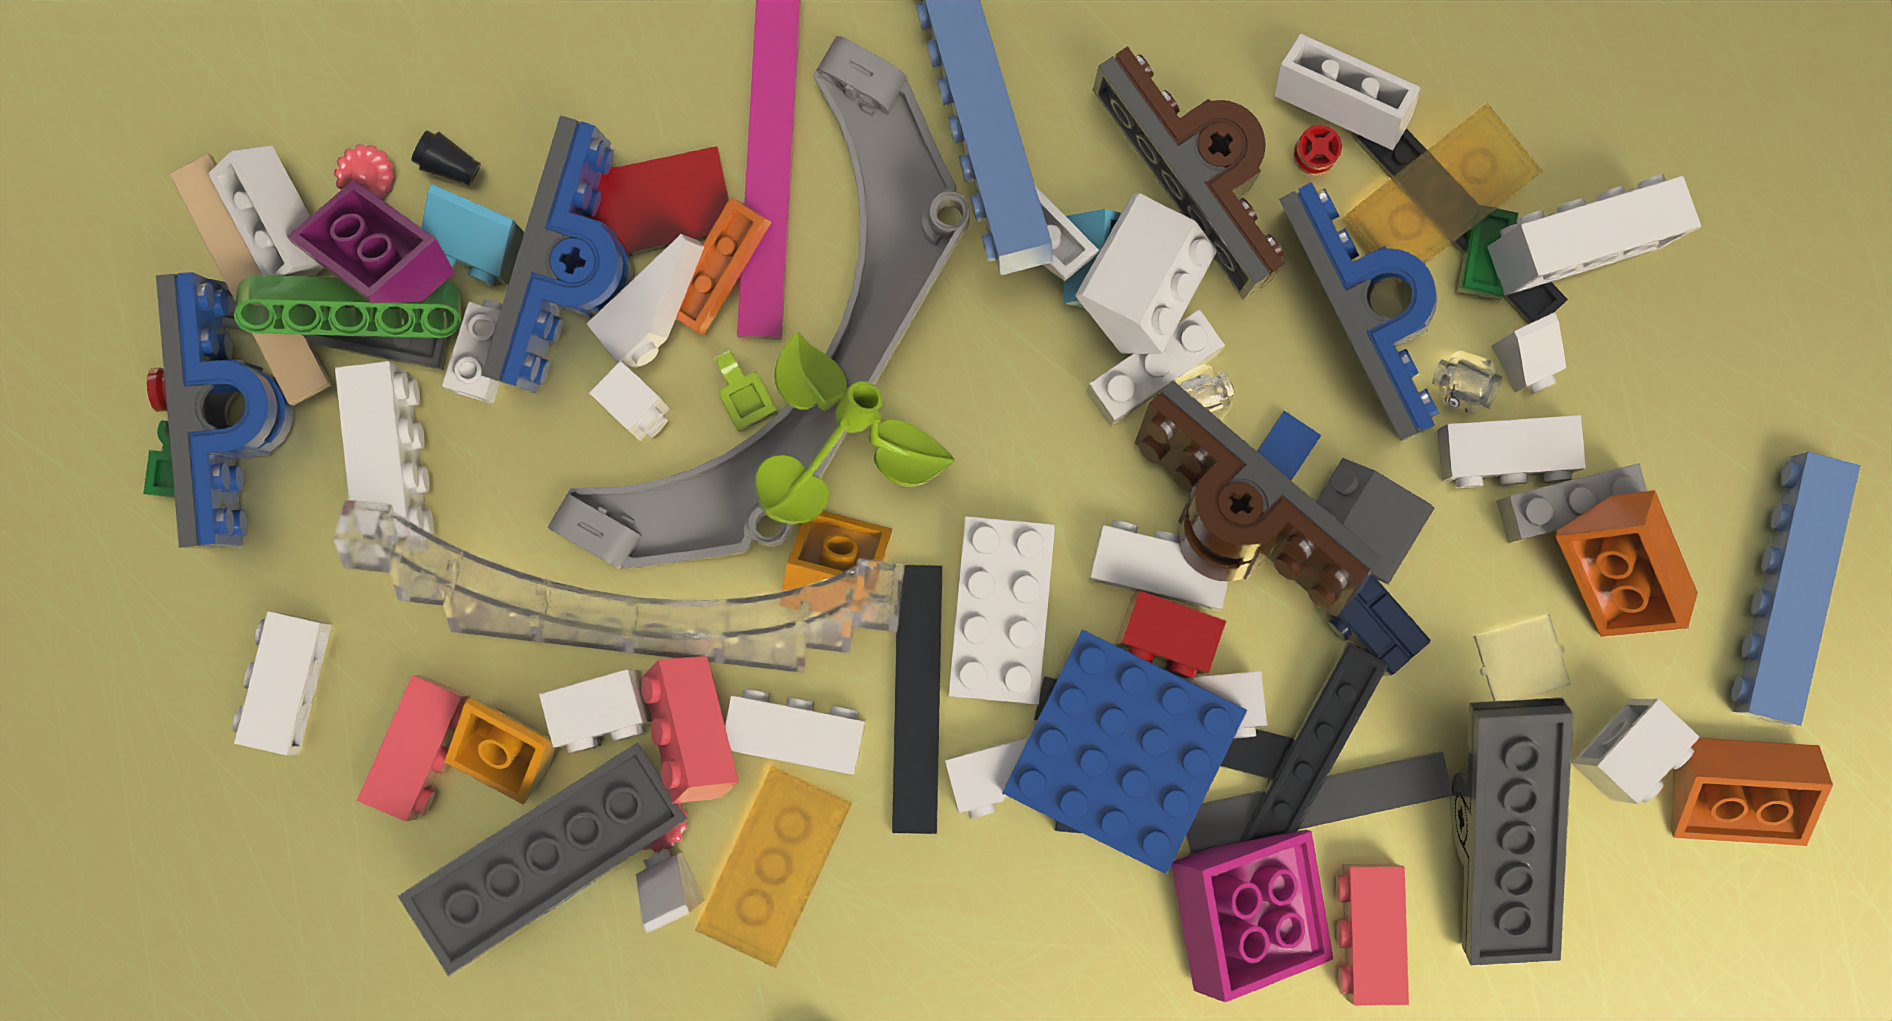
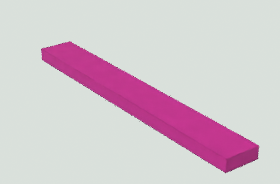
[737,0,801,340]

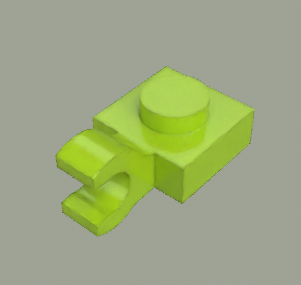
[715,350,777,431]

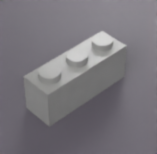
[1497,463,1647,543]

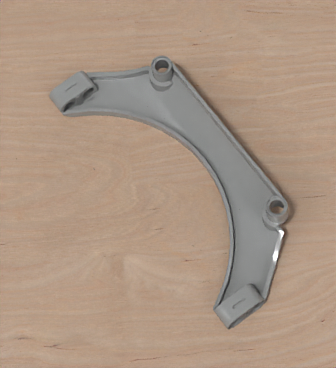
[547,36,970,570]

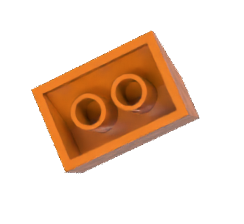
[1556,490,1698,637]
[1671,738,1833,846]

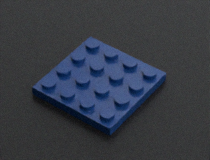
[1002,629,1247,875]

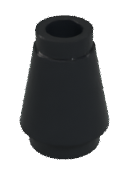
[411,130,481,186]

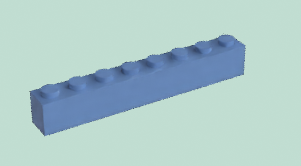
[916,0,1053,276]

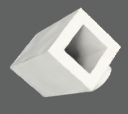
[442,299,502,404]

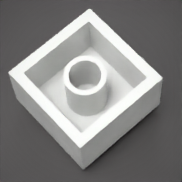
[539,669,652,754]
[1572,699,1700,804]

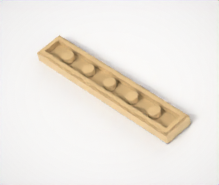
[169,153,332,406]

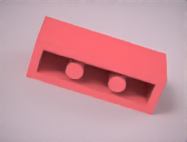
[641,656,739,804]
[357,675,471,822]
[1336,863,1409,1006]

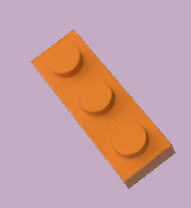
[676,197,772,335]

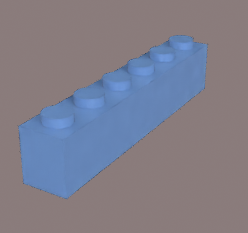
[1731,452,1860,726]

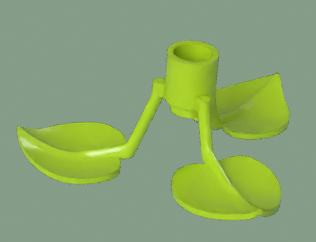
[754,332,955,524]

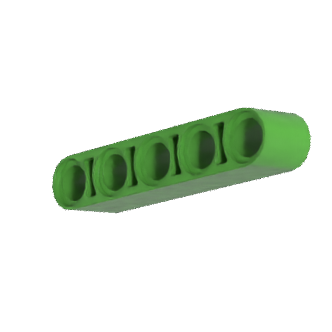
[234,275,461,338]

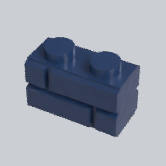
[1326,577,1431,676]

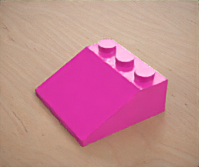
[1171,830,1333,1003]

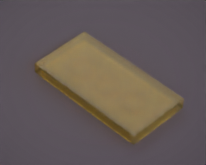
[1345,103,1543,284]
[695,766,853,968]

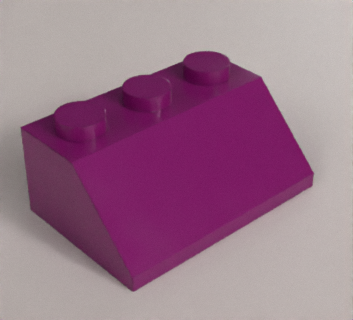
[287,180,455,304]

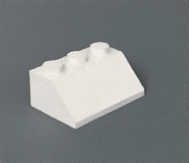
[1075,193,1217,354]

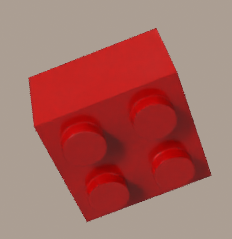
[1115,591,1226,679]

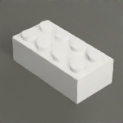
[1487,174,1701,296]
[335,361,434,554]
[949,516,1055,705]

